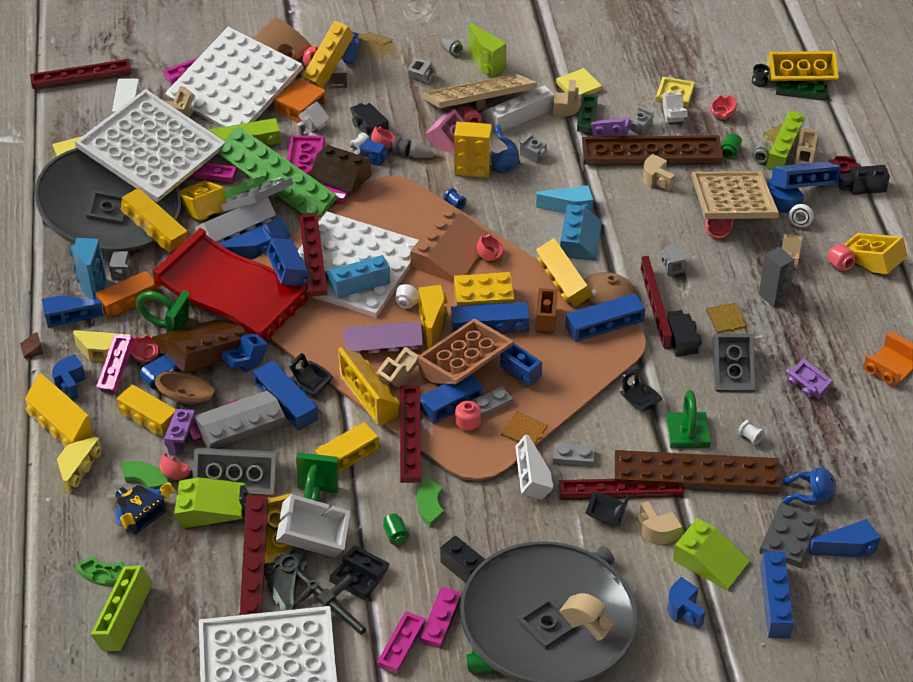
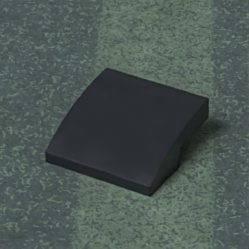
[329,545,390,600]

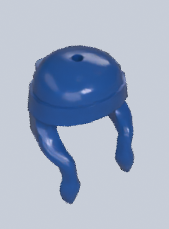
[491,125,520,172]
[782,468,837,506]

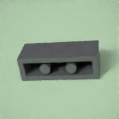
[759,247,795,307]

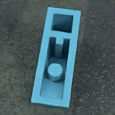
[536,186,593,213]

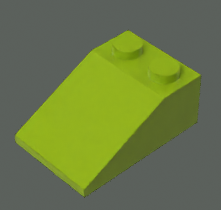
[468,23,507,78]
[174,477,246,528]
[673,518,750,591]

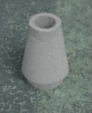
[441,37,463,56]
[752,140,769,163]
[409,142,435,159]

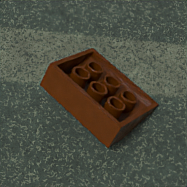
[152,319,250,373]

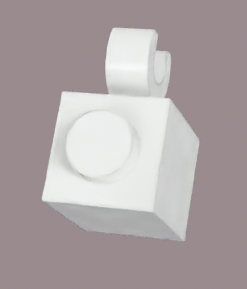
[297,102,330,134]

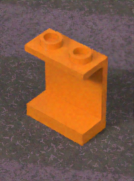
[274,78,327,123]
[863,331,913,388]

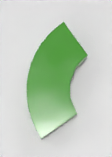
[224,175,266,199]
[121,461,168,489]
[417,477,444,527]
[75,556,125,586]

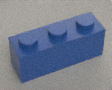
[267,238,308,286]
[420,374,483,424]

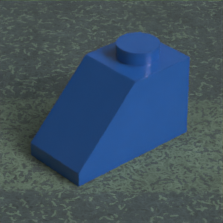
[260,217,291,239]

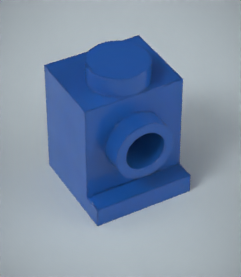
[360,138,389,166]

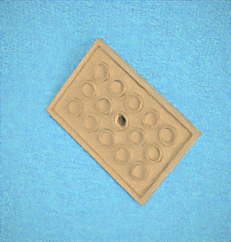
[422,73,537,110]
[691,171,779,219]

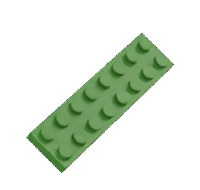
[217,126,338,217]

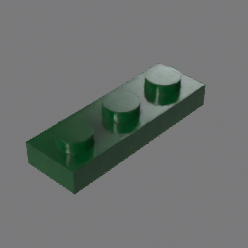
[776,81,828,101]
[577,94,598,133]

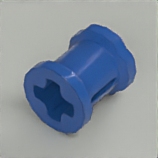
[443,188,467,210]

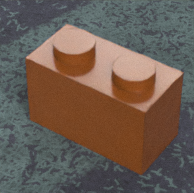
[536,288,558,332]

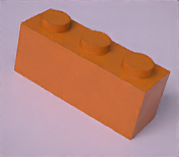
[96,271,158,319]

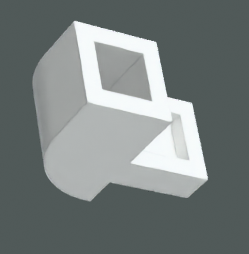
[662,92,688,123]

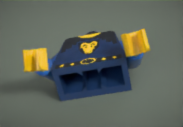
[115,483,176,535]

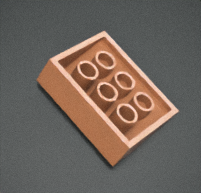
[410,207,493,282]
[417,319,514,384]

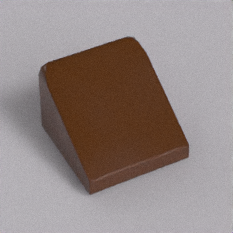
[20,332,43,358]

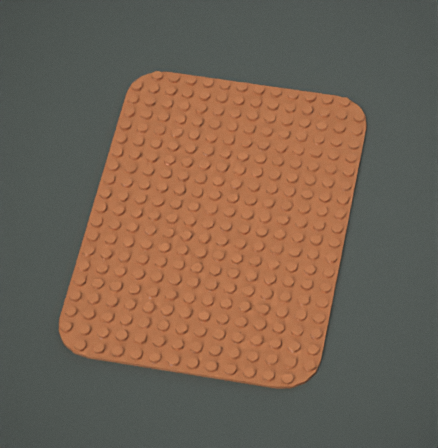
[252,176,646,481]

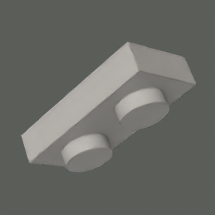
[471,386,513,418]
[552,443,594,467]

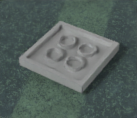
[221,177,294,212]

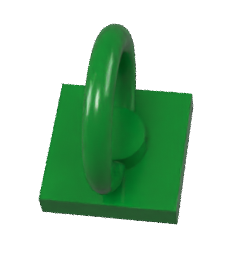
[136,290,190,333]
[666,390,711,448]
[296,452,339,501]

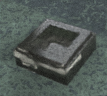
[330,73,347,88]

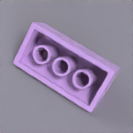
[343,321,423,354]

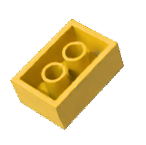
[454,122,492,178]
[454,272,514,306]

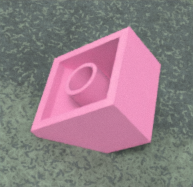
[425,109,465,154]

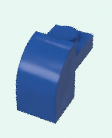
[767,178,804,213]
[221,334,268,372]
[52,354,86,400]
[667,577,706,629]

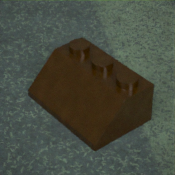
[309,145,372,195]

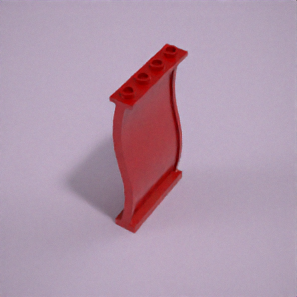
[153,228,308,341]

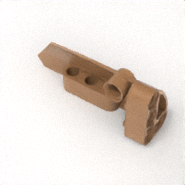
[252,17,311,62]

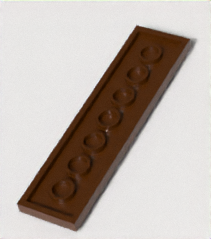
[582,135,723,165]
[614,450,780,493]

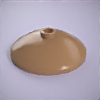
[584,272,637,305]
[155,371,214,405]

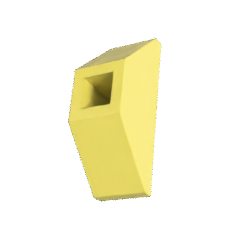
[73,330,131,363]
[57,437,102,494]

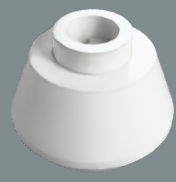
[789,204,814,228]
[396,284,419,309]

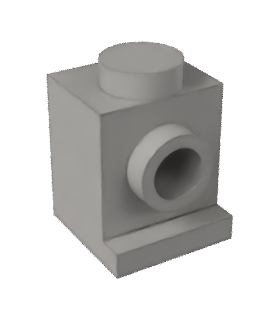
[407,58,437,85]
[629,106,654,136]
[520,133,548,163]
[661,245,686,276]
[109,251,132,280]

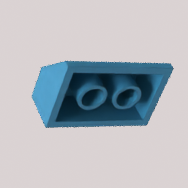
[560,204,602,261]
[71,238,107,300]
[325,255,390,298]

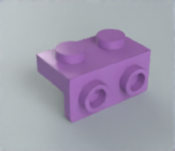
[591,118,631,137]
[786,359,834,400]
[164,409,195,455]

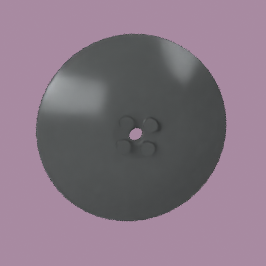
[35,148,181,252]
[460,541,637,682]

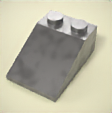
[712,333,755,391]

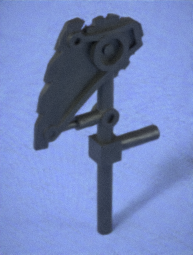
[264,547,366,635]

